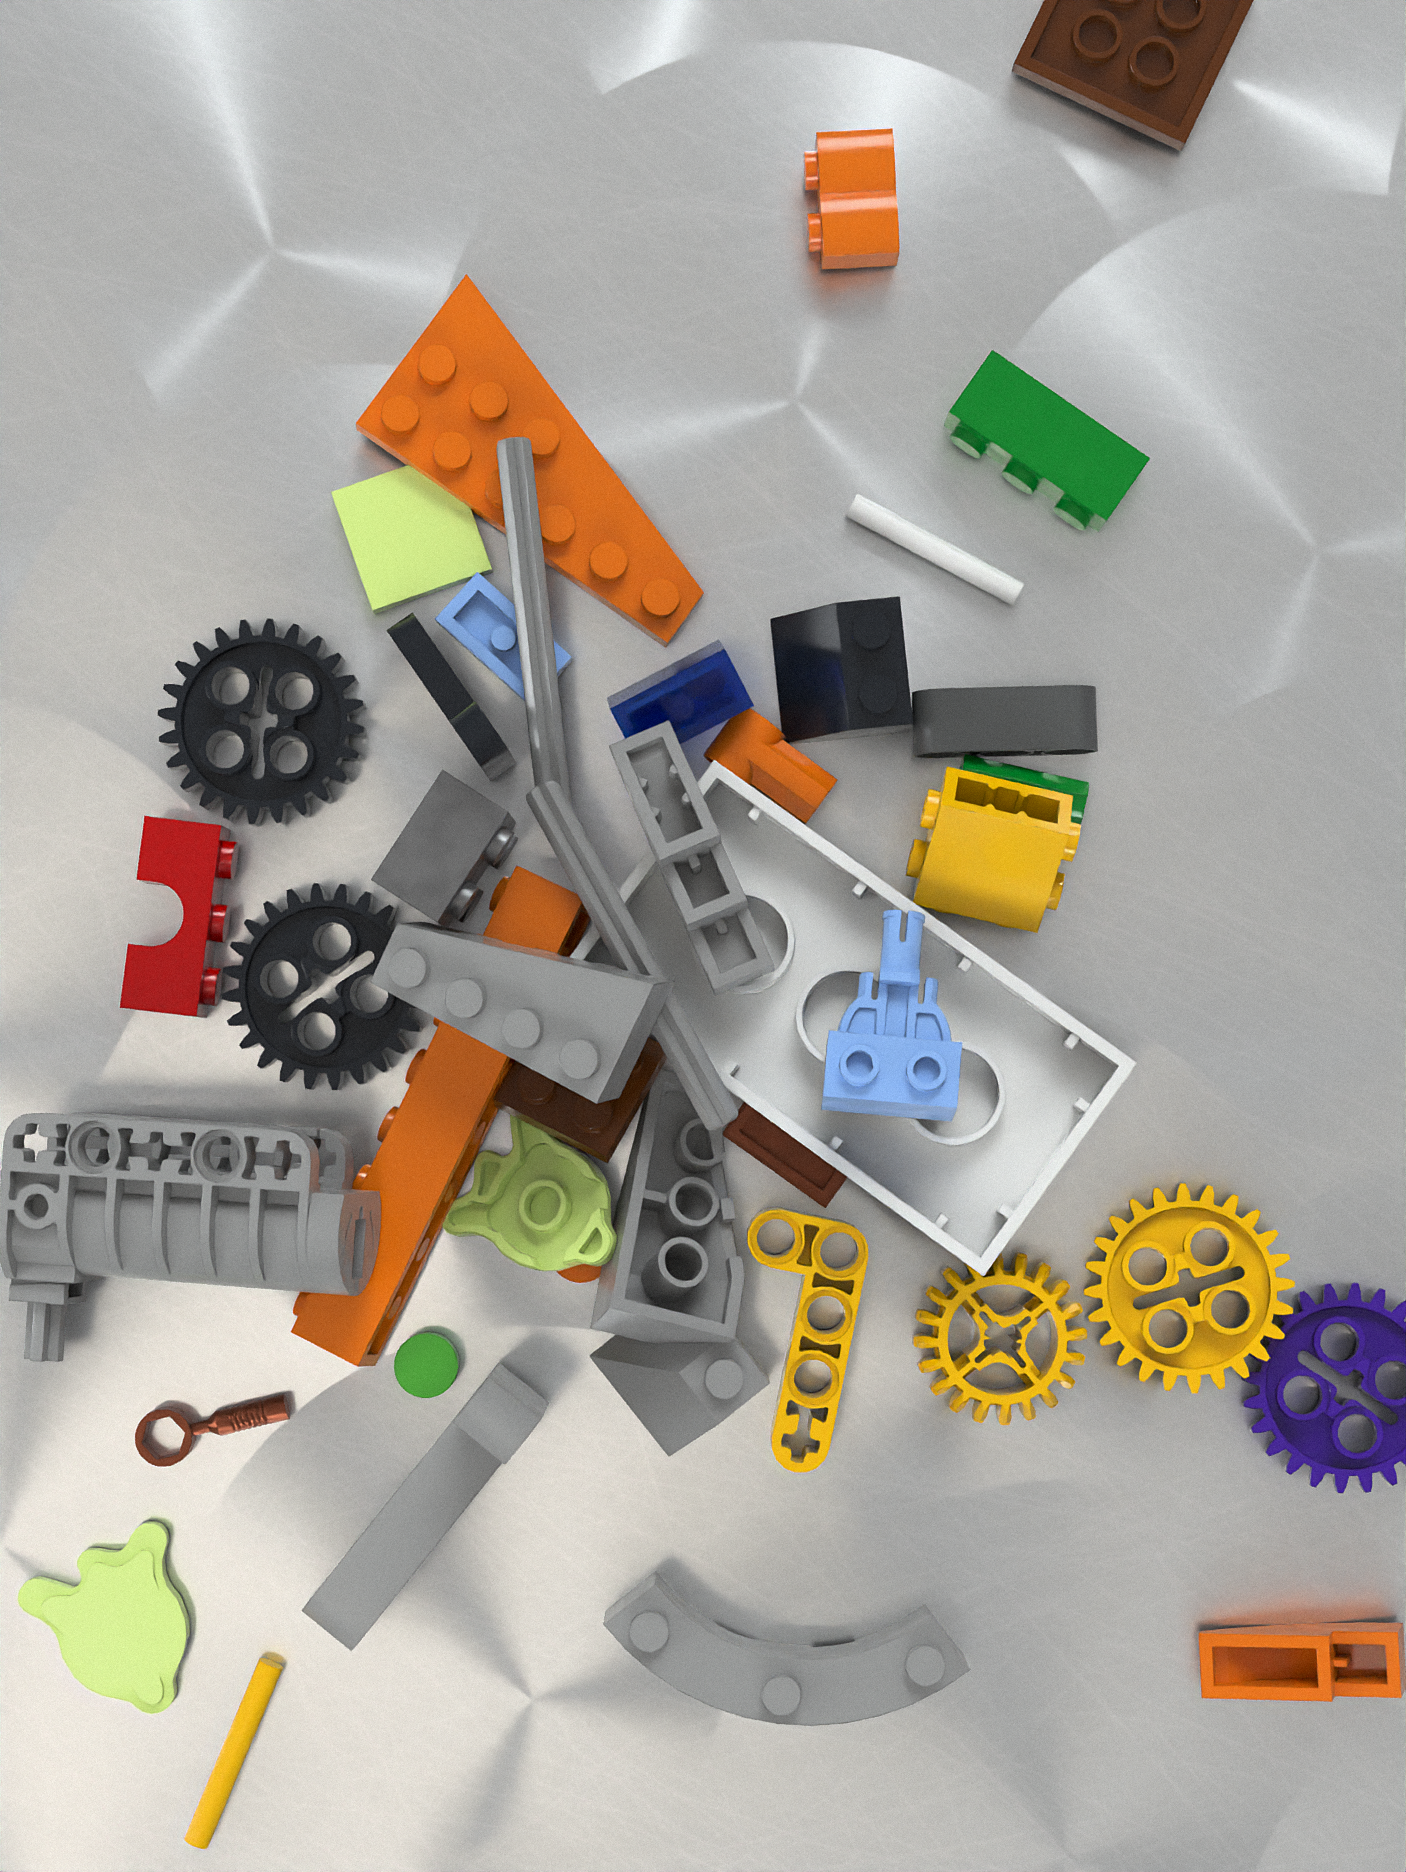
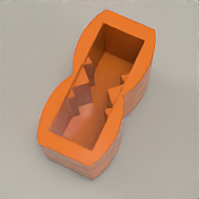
[803,128,899,270]

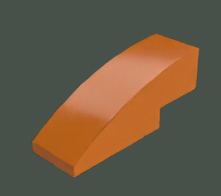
[1199,1622,1406,1702]

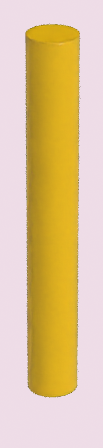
[184,1658,283,1849]

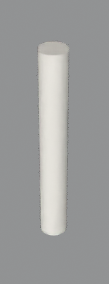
[846,494,1024,605]

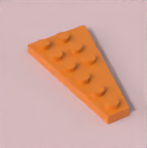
[356,274,704,648]

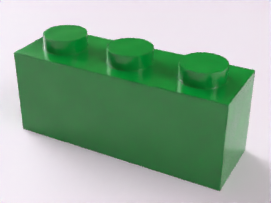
[944,350,1150,532]

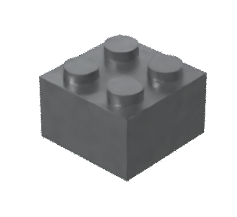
[371,769,518,927]

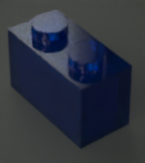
[607,639,754,744]

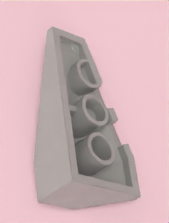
[590,1069,745,1344]

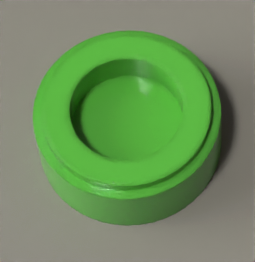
[394,1332,460,1398]

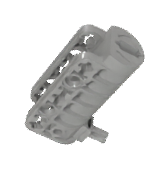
[0,1112,381,1362]

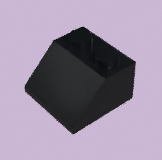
[770,596,913,744]

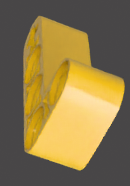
[747,1207,868,1473]

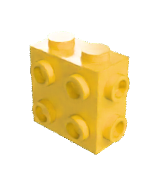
[905,766,1081,933]

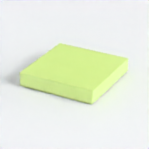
[331,465,493,614]

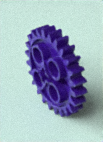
[1241,1283,1406,1493]

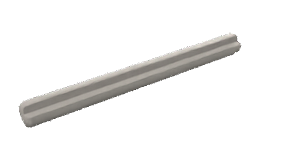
[496,437,572,807]
[526,780,738,1131]

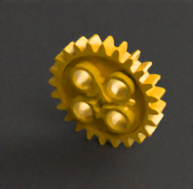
[1083,1183,1295,1394]

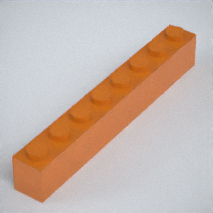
[291,865,591,1367]

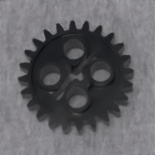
[158,618,368,827]
[221,883,424,1090]

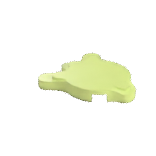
[442,1115,617,1272]
[18,1521,190,1714]

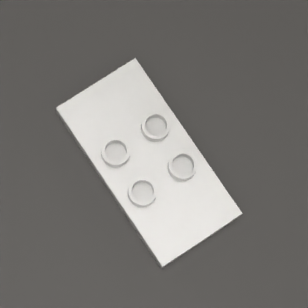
[570,760,1137,1276]

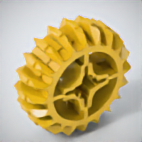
[912,1252,1087,1425]

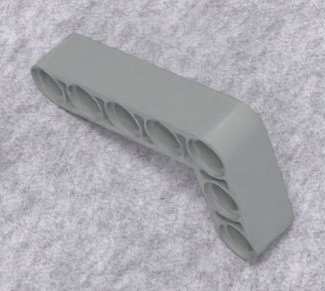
[301,1363,549,1651]

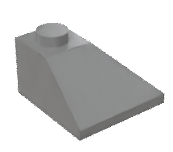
[589,1335,770,1457]

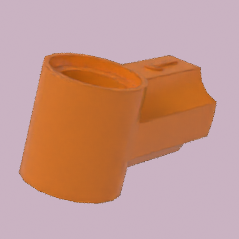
[703,704,838,824]

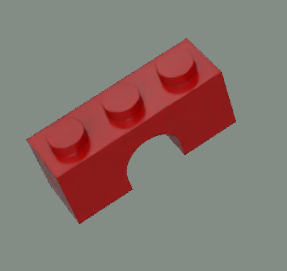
[120,816,239,1018]

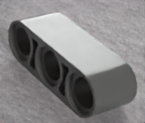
[912,685,1098,758]

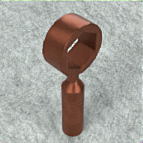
[135,1394,290,1467]

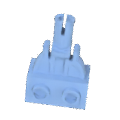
[821,910,962,1122]

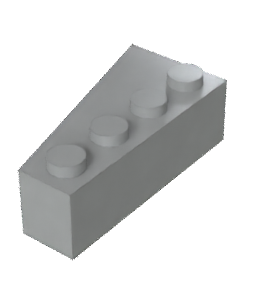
[370,922,675,1104]

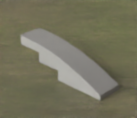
[609,720,774,996]

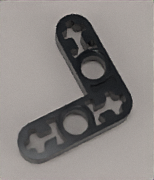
[386,612,516,781]

